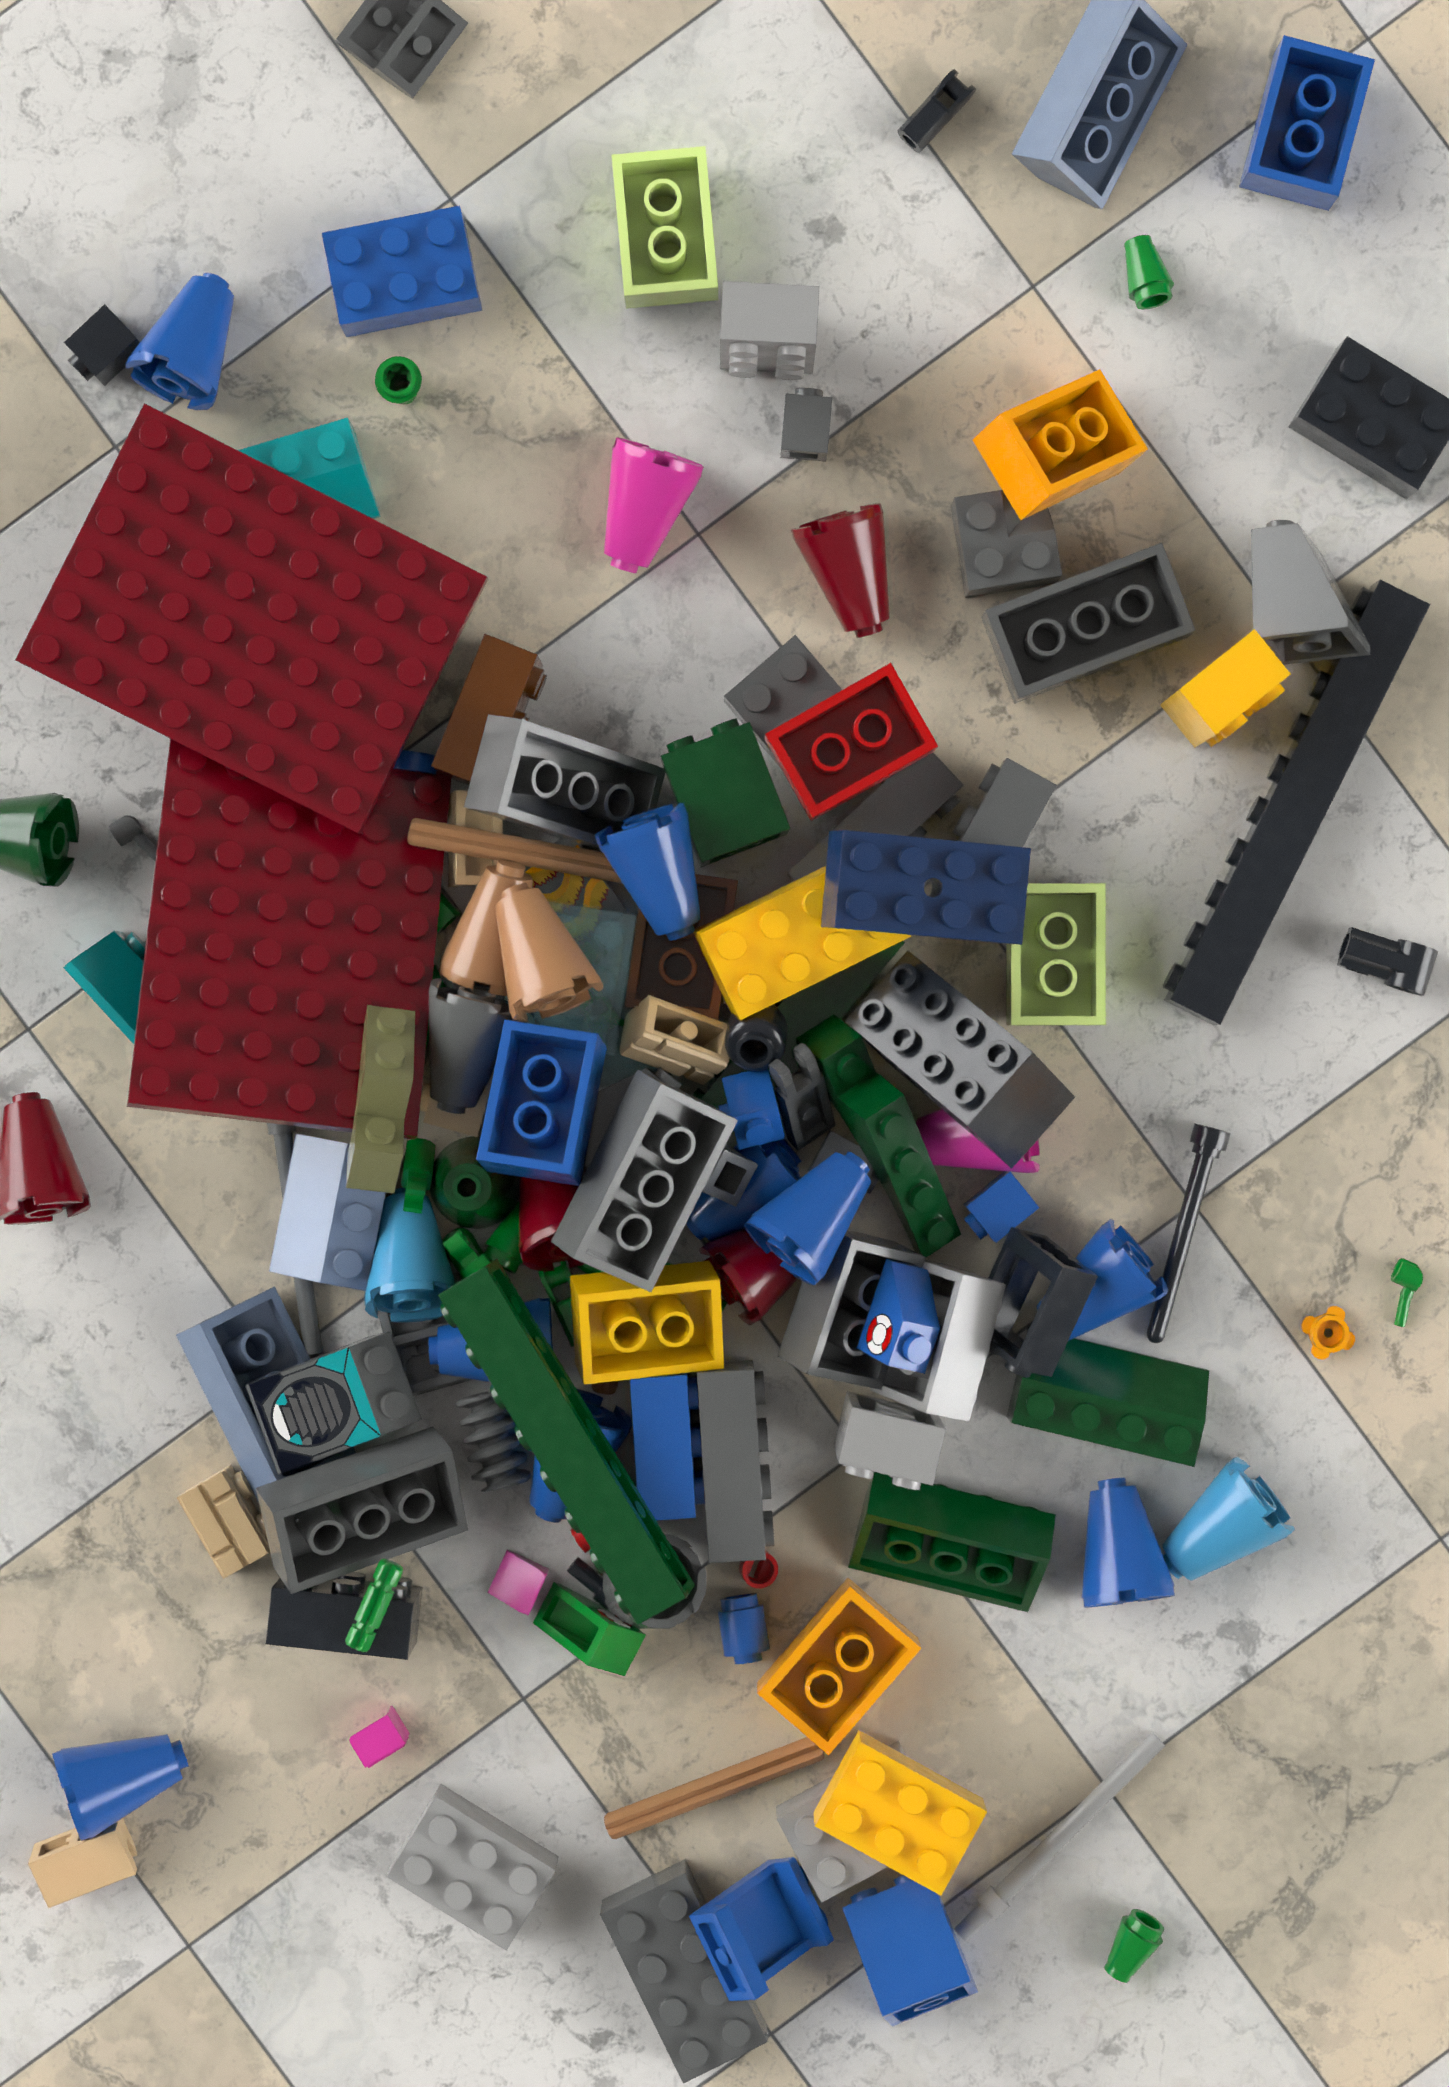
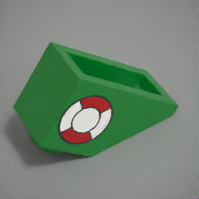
[533,1582,646,1676]

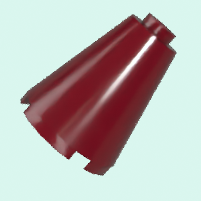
[791,503,890,638]
[0,1092,91,1225]
[519,1177,585,1272]
[699,1228,798,1326]

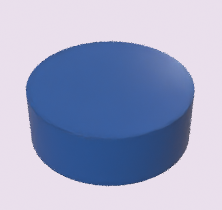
[393,750,437,775]

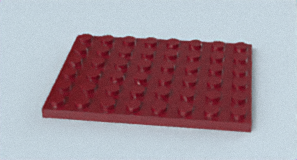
[15,403,488,834]
[127,739,451,1140]

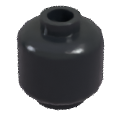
[725,1005,788,1072]

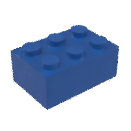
[1239,35,1375,211]
[322,205,483,337]
[476,1020,607,1186]
[630,1373,705,1520]

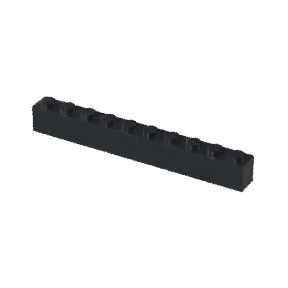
[1163,579,1431,1025]

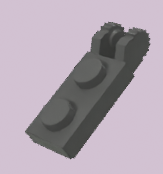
[768,1043,836,1151]

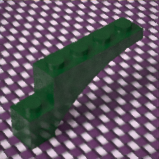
[796,1014,962,1258]

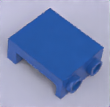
[689,1857,834,2001]

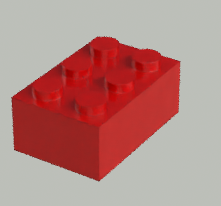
[764,663,938,821]

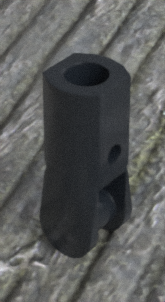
[897,69,976,153]

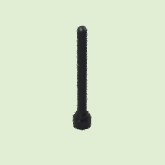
[1147,1123,1231,1343]

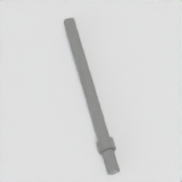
[954,1732,1166,1942]

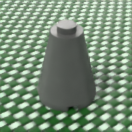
[429,978,513,1114]

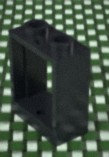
[988,1227,1098,1378]

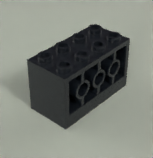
[845,950,1075,1169]

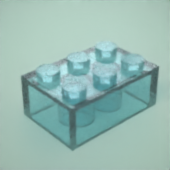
[525,898,638,1056]

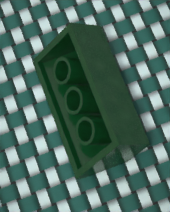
[1006,1327,1209,1467]
[848,1472,1056,1612]

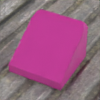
[487,1550,549,1616]

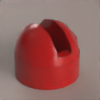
[739,1550,778,1589]

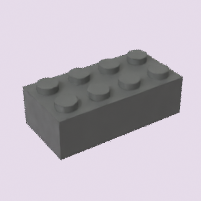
[981,543,1196,704]
[464,714,665,851]
[551,1070,738,1292]
[697,1360,775,1563]
[256,1426,468,1594]
[600,1859,768,2084]

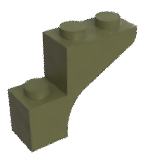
[346,1005,415,1193]

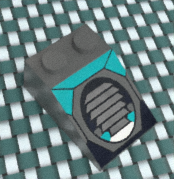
[245,1331,422,1474]

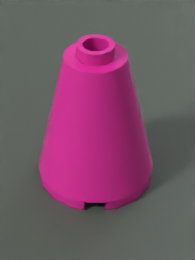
[604,437,704,573]
[916,1109,1040,1173]

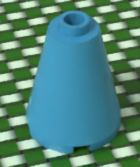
[364,1187,456,1322]
[1162,1457,1295,1581]

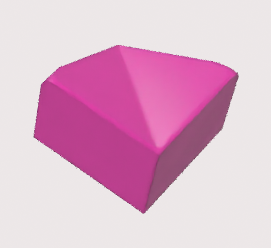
[349,1706,410,1768]

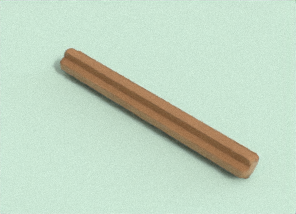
[407,818,623,884]
[604,1737,824,1840]

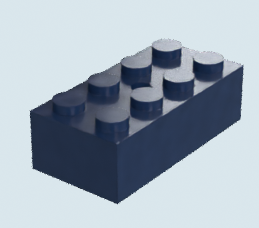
[821,830,1031,945]

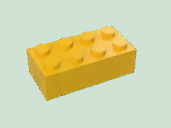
[693,866,911,1020]

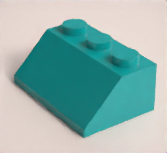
[238,417,381,519]
[63,930,146,1044]

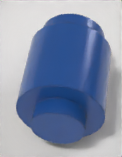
[717,1593,770,1664]

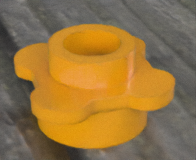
[1301,1306,1355,1360]

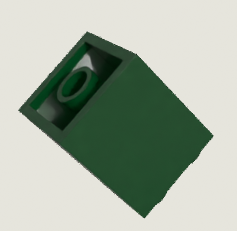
[661,718,791,868]

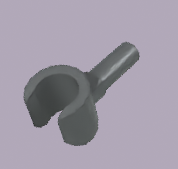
[109,815,157,861]

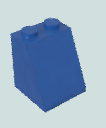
[842,1875,978,2027]

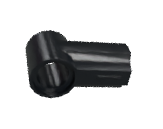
[1337,927,1438,996]

